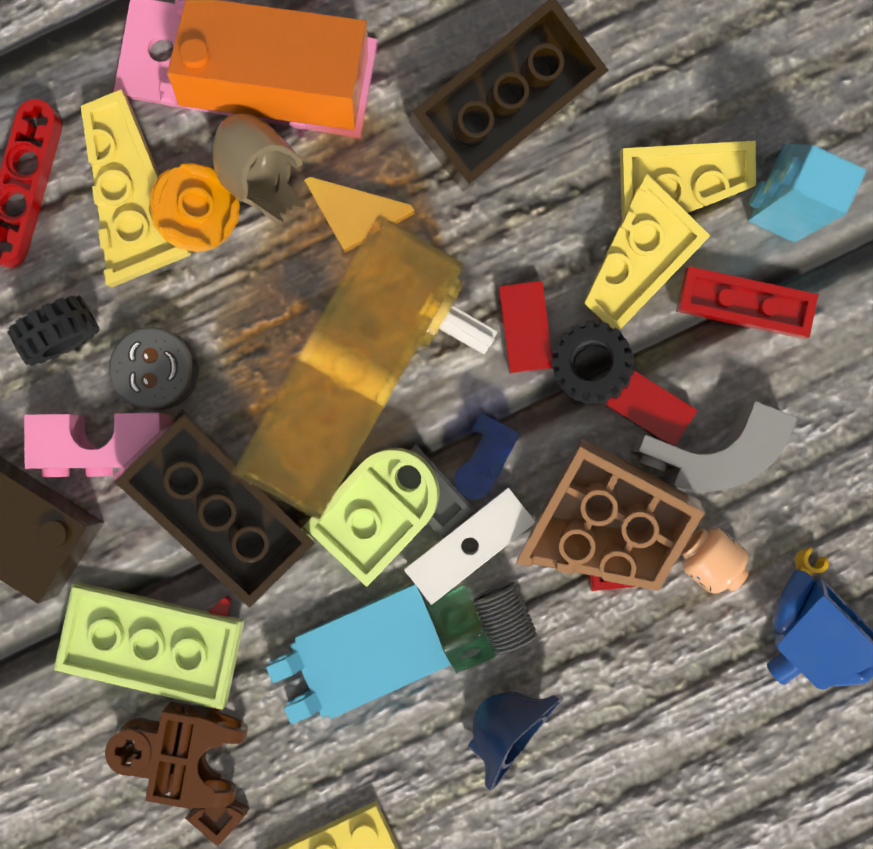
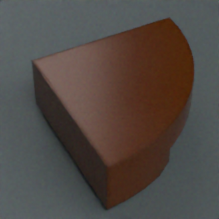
[185,800,250,847]

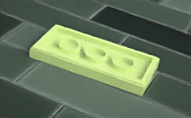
[54,582,245,710]

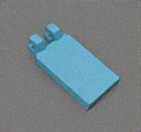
[266,583,451,725]

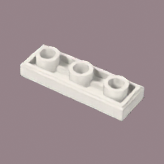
[404,487,536,605]

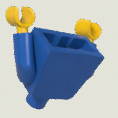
[767,547,873,690]

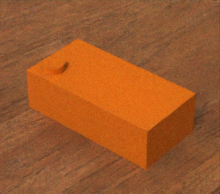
[167,0,368,130]

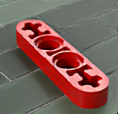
[0,99,62,268]

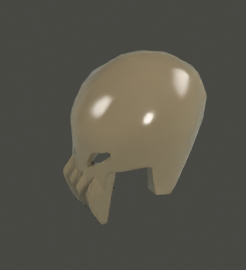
[212,114,306,223]

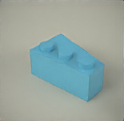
[748,144,867,243]

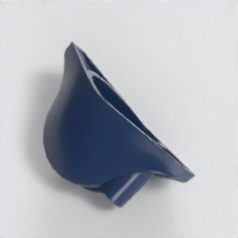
[468,691,564,791]

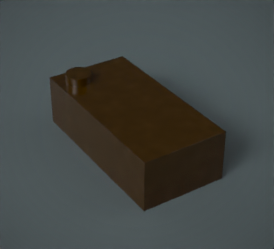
[409,0,608,192]
[113,409,315,608]
[0,457,105,604]

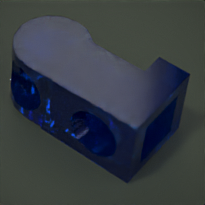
[454,413,520,500]

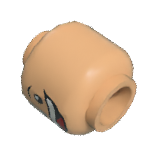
[681,528,749,593]

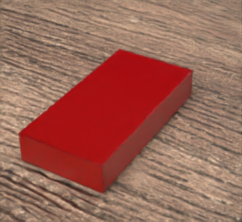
[498,281,553,374]
[603,371,698,446]

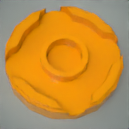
[148,163,240,252]

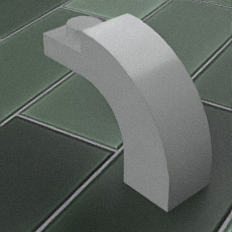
[630,401,797,491]

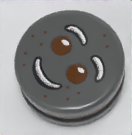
[109,327,199,410]

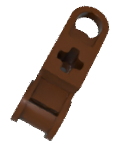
[105,701,248,808]

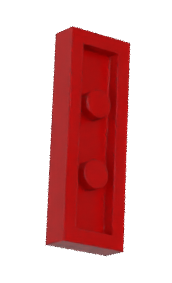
[676,266,819,339]

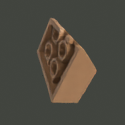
[516,438,705,591]

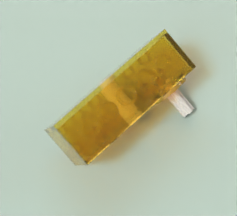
[233,214,498,520]

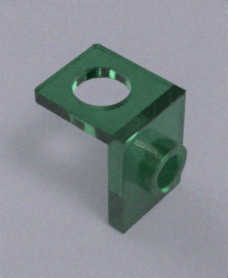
[426,586,496,673]

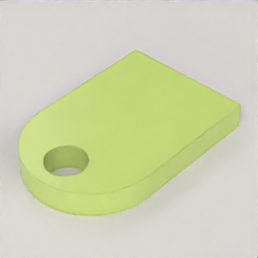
[303,448,440,587]

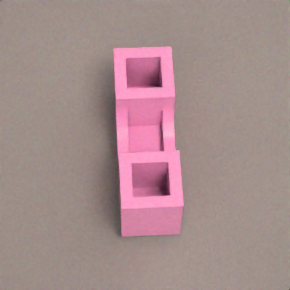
[24,413,171,477]

